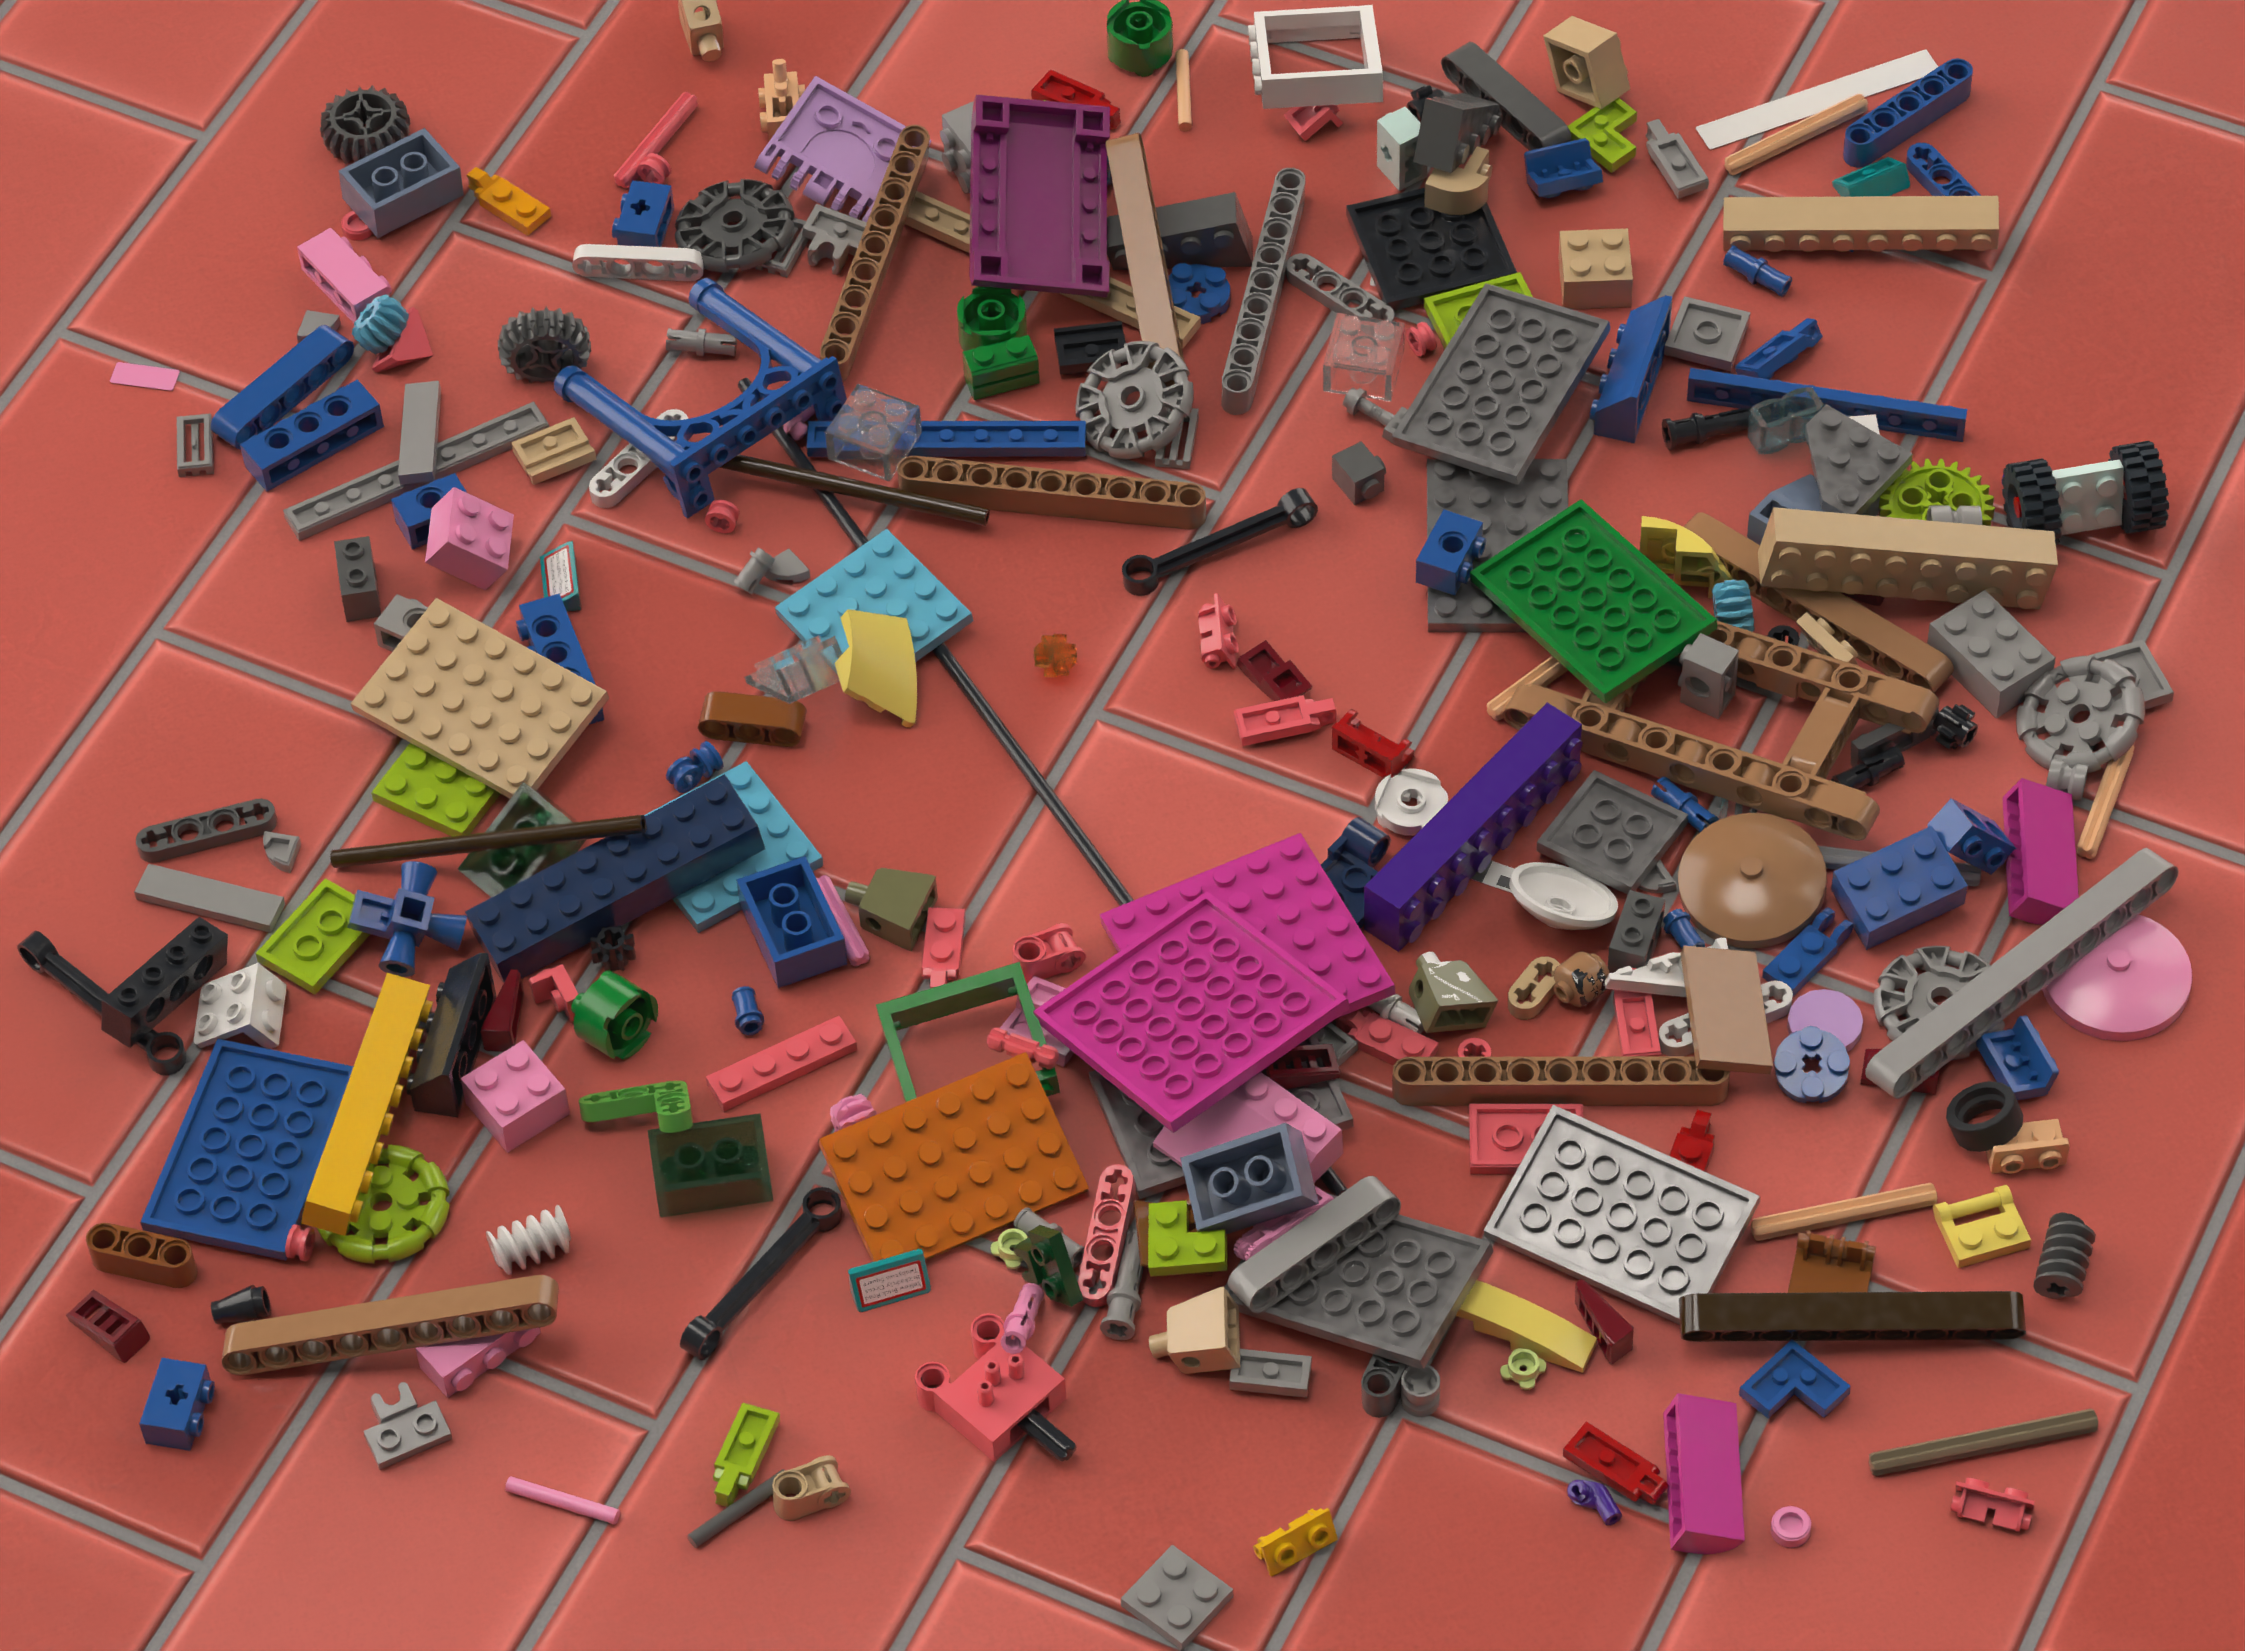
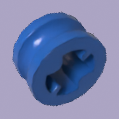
[689,741,724,778]
[666,756,703,793]

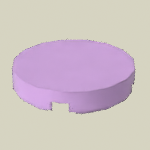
[1787,989,1863,1052]

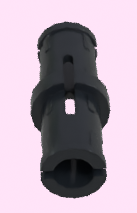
[1831,746,1905,789]

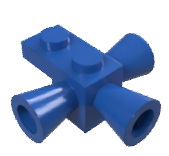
[347,861,467,977]

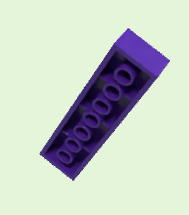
[1364,702,1583,952]

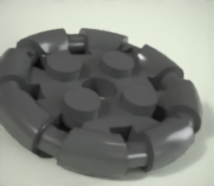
[675,179,795,273]

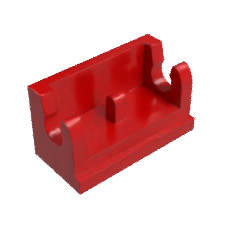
[1332,709,1414,778]

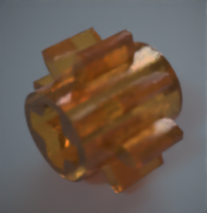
[1033,633,1077,677]

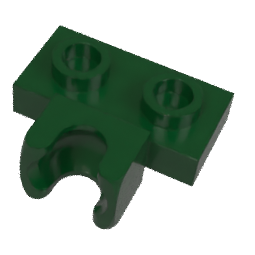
[1013,1225,1083,1307]

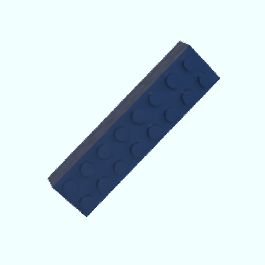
[465,774,765,984]

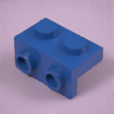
[1524,138,1603,198]
[1976,1015,2059,1100]

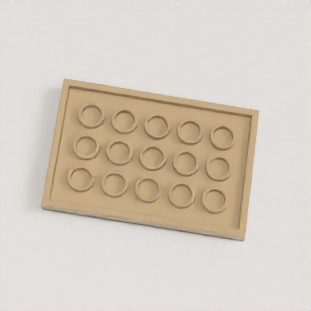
[350,598,609,806]

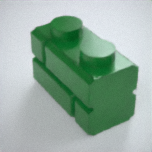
[962,335,1040,400]

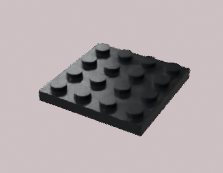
[1346,188,1517,311]

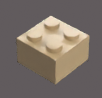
[1543,16,1630,109]
[1558,228,1633,309]

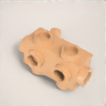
[758,59,805,141]

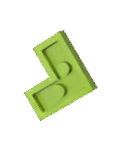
[1568,97,1637,173]
[1148,1200,1227,1276]

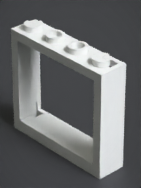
[1248,5,1383,109]

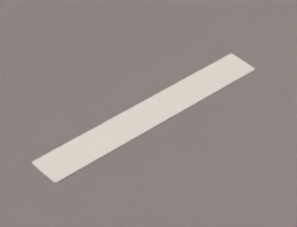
[1696,49,1938,150]

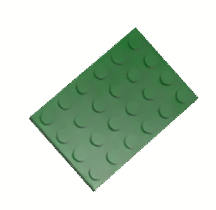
[1470,499,1717,704]

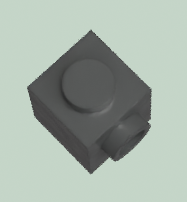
[1332,441,1386,505]

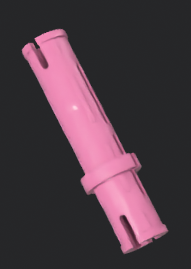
[1001,1283,1044,1354]

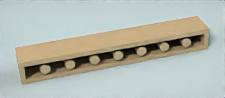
[1723,196,1999,252]

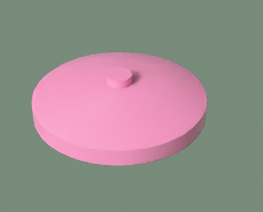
[2042,914,2192,1041]

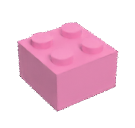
[425,487,514,590]
[461,1040,570,1153]

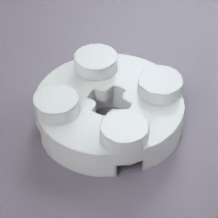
[1375,768,1448,836]

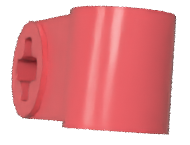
[1013,923,1086,984]

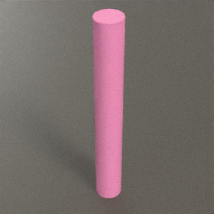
[505,1476,620,1525]

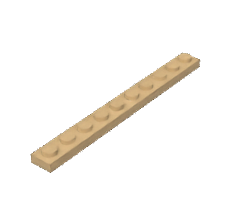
[905,191,1201,348]

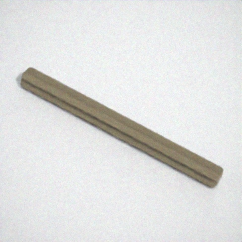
[1869,1409,2098,1476]

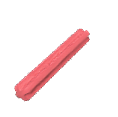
[614,92,698,189]

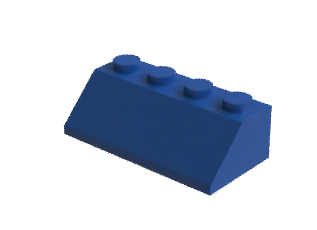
[1590,295,1672,443]

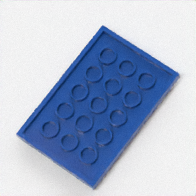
[140,1039,354,1261]

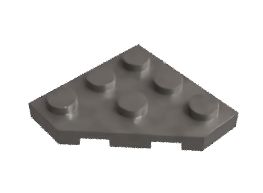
[1805,404,1913,515]

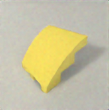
[1640,516,1733,598]
[834,609,917,728]

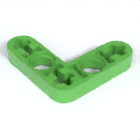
[579,1080,693,1133]

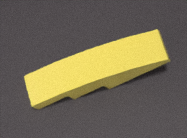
[1456,1280,1597,1373]

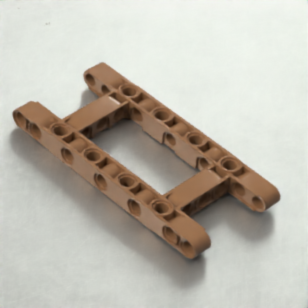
[1503,621,1939,841]

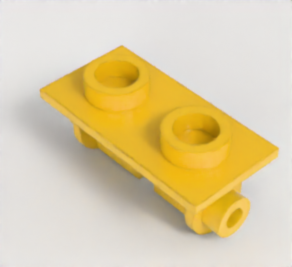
[1253,1508,1338,1577]

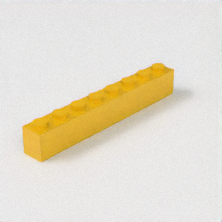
[301,972,433,1236]

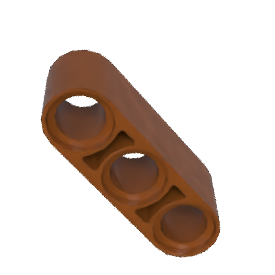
[698,692,807,747]
[86,1223,198,1288]

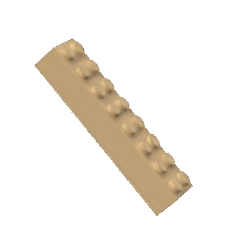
[1758,507,2058,609]

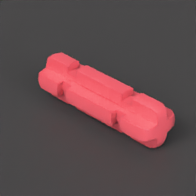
[987,1028,1059,1069]

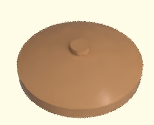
[1678,813,1827,948]

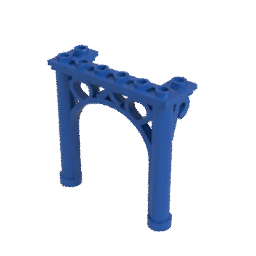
[554,278,850,519]

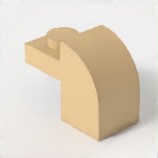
[1425,146,1493,215]

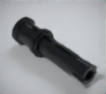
[1662,404,1770,450]

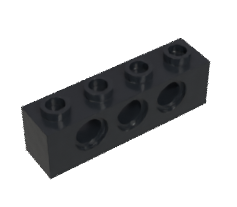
[101,917,228,1048]

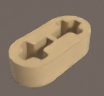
[1508,957,1560,1020]

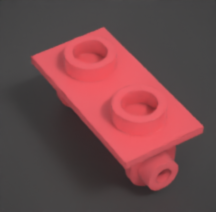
[1198,593,1239,669]
[1950,1478,2035,1532]

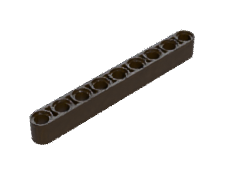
[1679,1291,2026,1342]

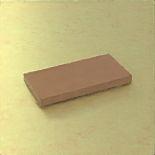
[1680,946,1773,1074]

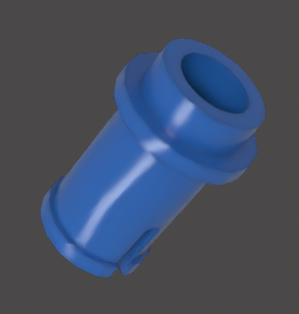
[1663,909,1705,949]
[731,986,765,1035]

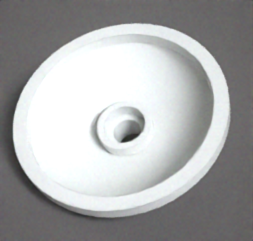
[1509,862,1618,930]

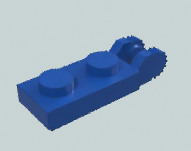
[1762,907,1854,997]

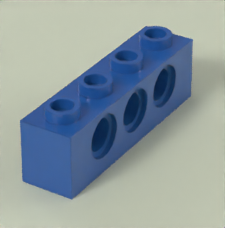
[240,379,384,492]
[516,593,604,724]

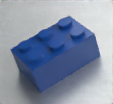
[1831,826,1968,950]
[736,856,847,988]

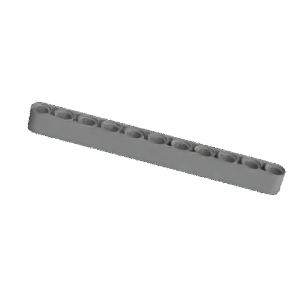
[1865,848,2179,1099]

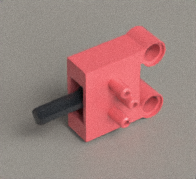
[915,1313,1076,1462]

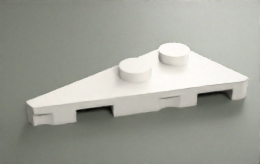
[1605,938,1728,997]

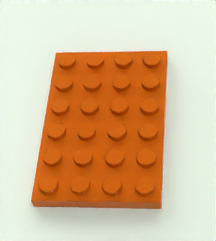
[818,1052,1089,1262]

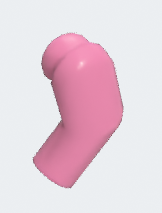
[783,405,815,440]

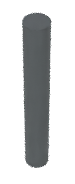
[687,1469,785,1548]

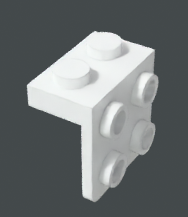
[193,963,287,1049]

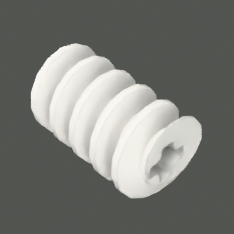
[486,1205,571,1275]

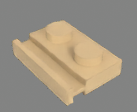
[511,417,596,485]
[1796,612,1859,666]

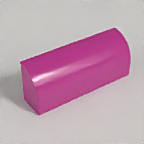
[2002,778,2079,925]
[1663,1393,1745,1554]

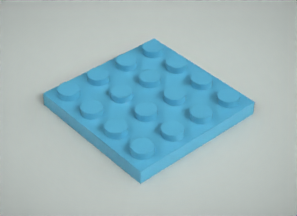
[775,529,974,701]
[644,761,823,933]

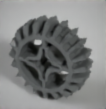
[320,85,411,164]
[498,306,591,383]

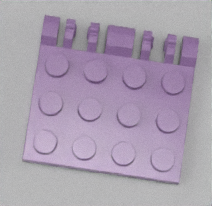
[754,76,931,222]

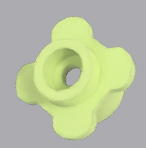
[990,1228,1028,1269]
[1500,1348,1546,1390]

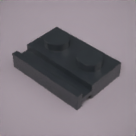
[1054,321,1128,375]

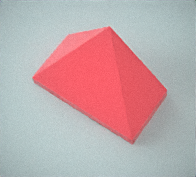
[372,307,433,373]

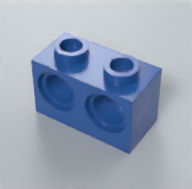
[1927,798,2016,875]

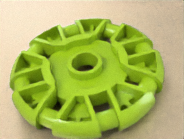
[317,1144,450,1264]

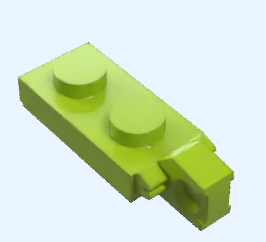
[713,1403,780,1507]

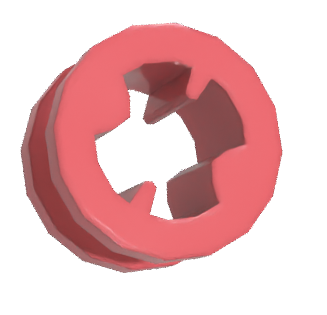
[637,153,672,184]
[1406,322,1437,356]
[705,500,740,534]
[1458,1038,1491,1057]
[285,1224,315,1262]

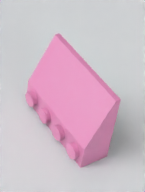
[1153,1072,1343,1183]

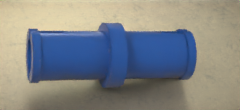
[1723,245,1792,297]
[1651,777,1719,832]

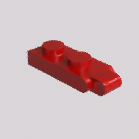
[1563,1421,1669,1504]

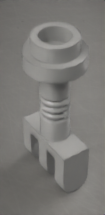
[1343,388,1408,443]

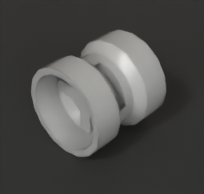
[2046,758,2089,801]
[1401,1364,1440,1417]

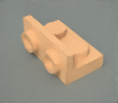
[1986,1119,2070,1174]

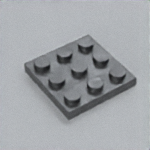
[1537,770,1688,895]

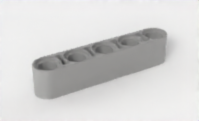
[1228,1176,1401,1313]

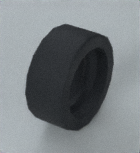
[1946,1081,2023,1152]

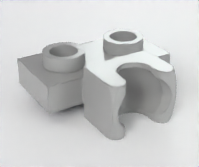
[802,204,867,275]
[364,1382,452,1470]

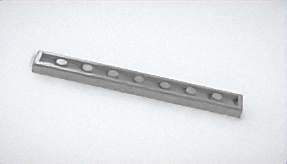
[283,402,549,541]

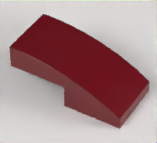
[1236,640,1312,701]

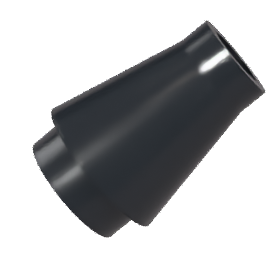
[211,1285,271,1324]

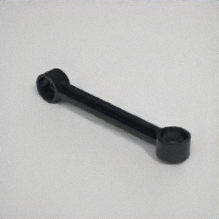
[1122,488,1318,596]
[17,931,186,1075]
[680,1187,842,1360]

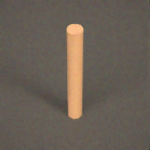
[1175,49,1192,131]

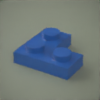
[1739,1339,1851,1419]

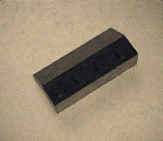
[406,953,496,1118]

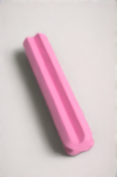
[816,875,869,966]

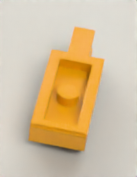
[466,167,551,236]

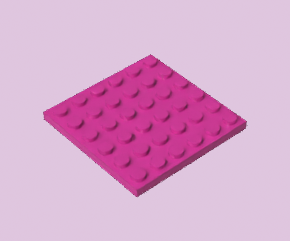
[1100,833,1396,1019]
[1033,891,1350,1133]

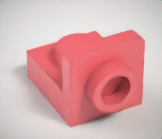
[1284,105,1343,141]
[529,964,578,1023]

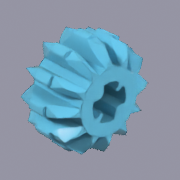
[352,294,409,354]
[1712,579,1754,632]

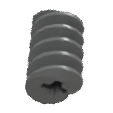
[2033,1212,2096,1299]

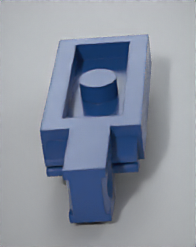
[1735,318,1823,379]

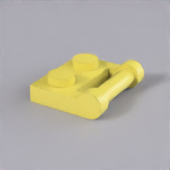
[1933,1185,2031,1268]

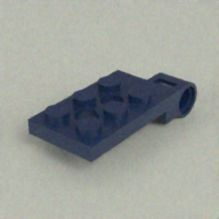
[1321,817,1391,929]

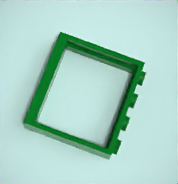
[876,962,1060,1102]

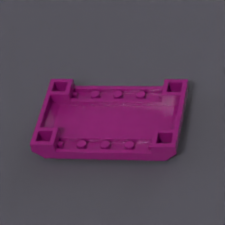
[969,95,1110,297]

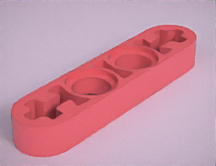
[1078,1164,1136,1307]

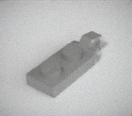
[1646,119,1709,199]

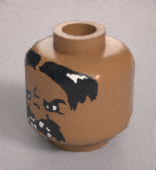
[1553,951,1609,1007]

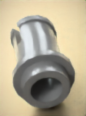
[733,547,776,594]

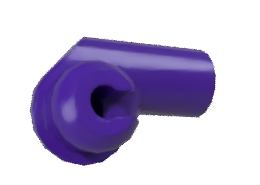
[1567,1480,1622,1525]

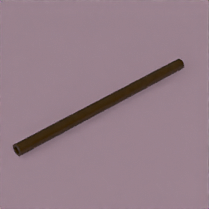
[719,454,990,526]
[330,815,647,868]

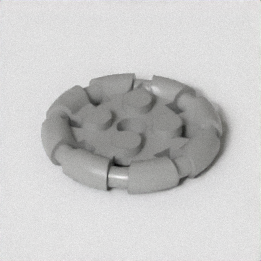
[1075,341,1194,459]
[2016,656,2145,773]
[1873,946,2005,1061]

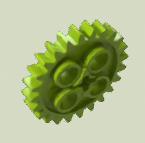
[1879,459,1995,526]

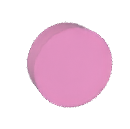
[1771,1506,1811,1548]

